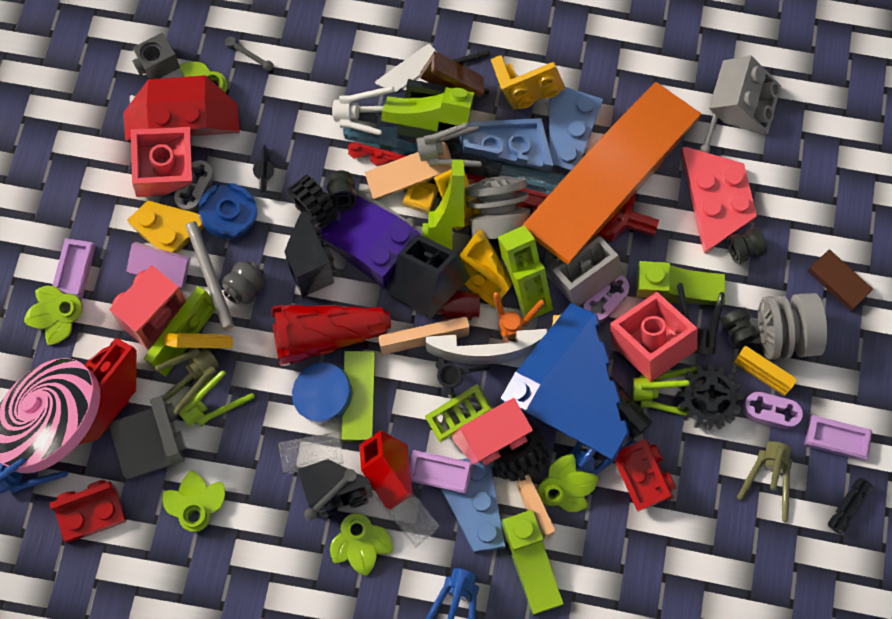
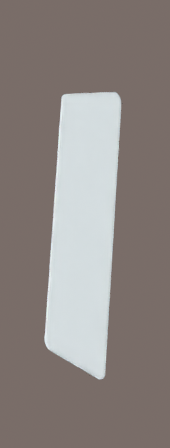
[375,44,437,92]

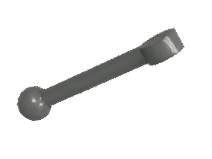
[225,36,274,71]
[304,469,357,521]

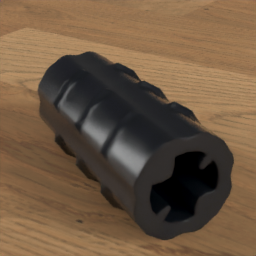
[609,376,653,440]

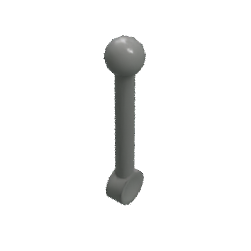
[699,112,718,153]
[363,193,415,228]

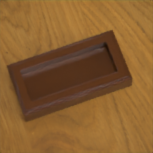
[807,249,873,311]

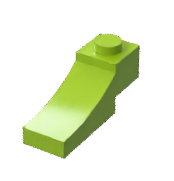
[381,87,474,131]
[423,160,465,250]
[497,225,553,320]
[636,261,725,305]
[501,510,564,616]

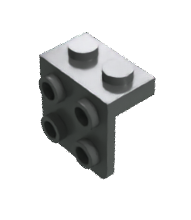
[109,395,186,480]

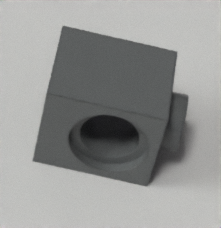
[132,33,180,79]

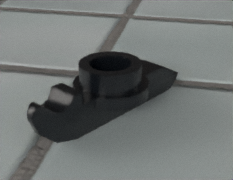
[253,145,274,194]

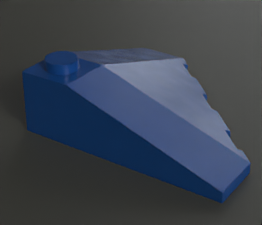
[501,303,630,461]

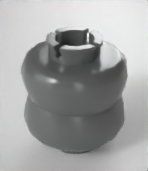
[222,261,266,304]

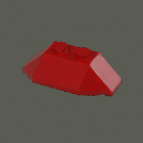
[123,75,240,141]
[78,338,137,445]

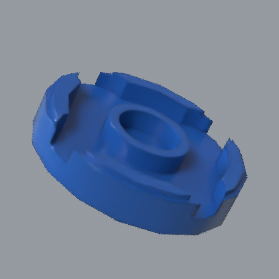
[198,183,257,239]
[292,362,353,424]

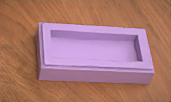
[52,238,96,301]
[126,242,191,288]
[804,415,872,461]
[409,450,474,494]

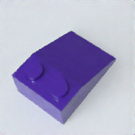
[321,195,421,289]

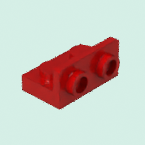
[615,439,677,512]
[49,480,127,544]

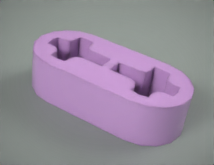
[583,275,630,324]
[743,392,803,430]

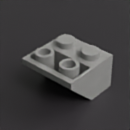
[709,55,781,135]
[543,235,623,306]

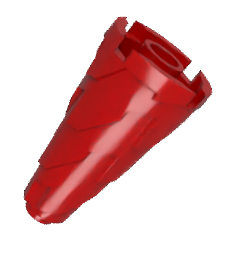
[271,305,391,366]

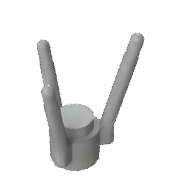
[416,123,482,167]

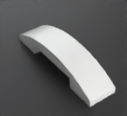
[426,329,547,365]

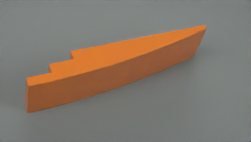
[522,82,702,265]

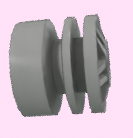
[465,176,531,239]
[758,293,827,360]

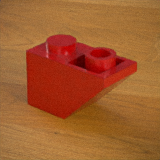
[359,430,412,510]

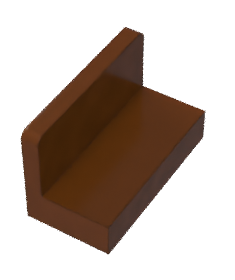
[420,51,484,98]

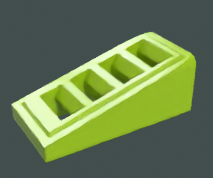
[425,384,494,443]

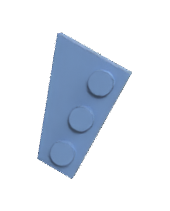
[549,87,603,174]
[459,118,553,172]
[440,458,505,553]

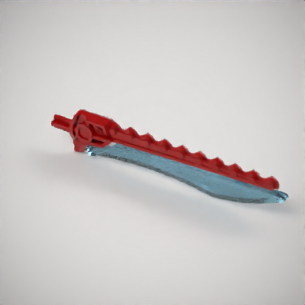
[343,126,659,242]

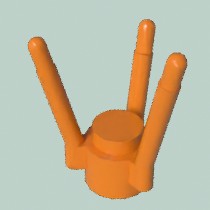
[493,292,545,343]

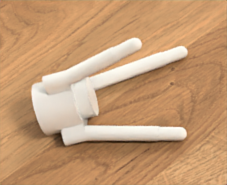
[332,86,395,135]

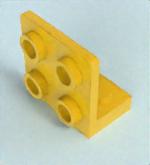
[491,55,566,110]

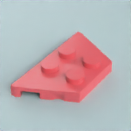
[680,147,757,253]

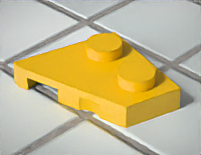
[127,200,204,254]
[460,228,513,308]

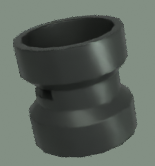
[326,170,357,211]
[727,227,767,264]
[720,308,759,348]

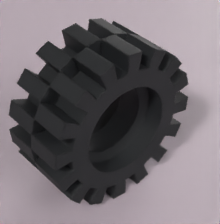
[287,175,339,231]
[493,426,549,481]

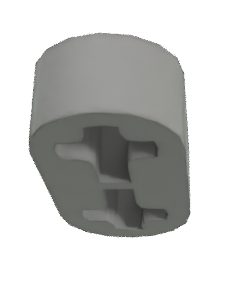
[174,160,214,213]

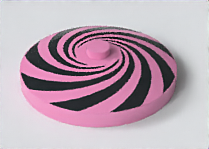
[0,358,100,473]

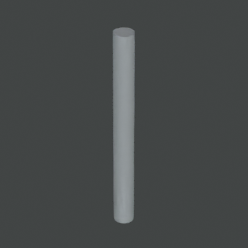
[186,221,234,330]

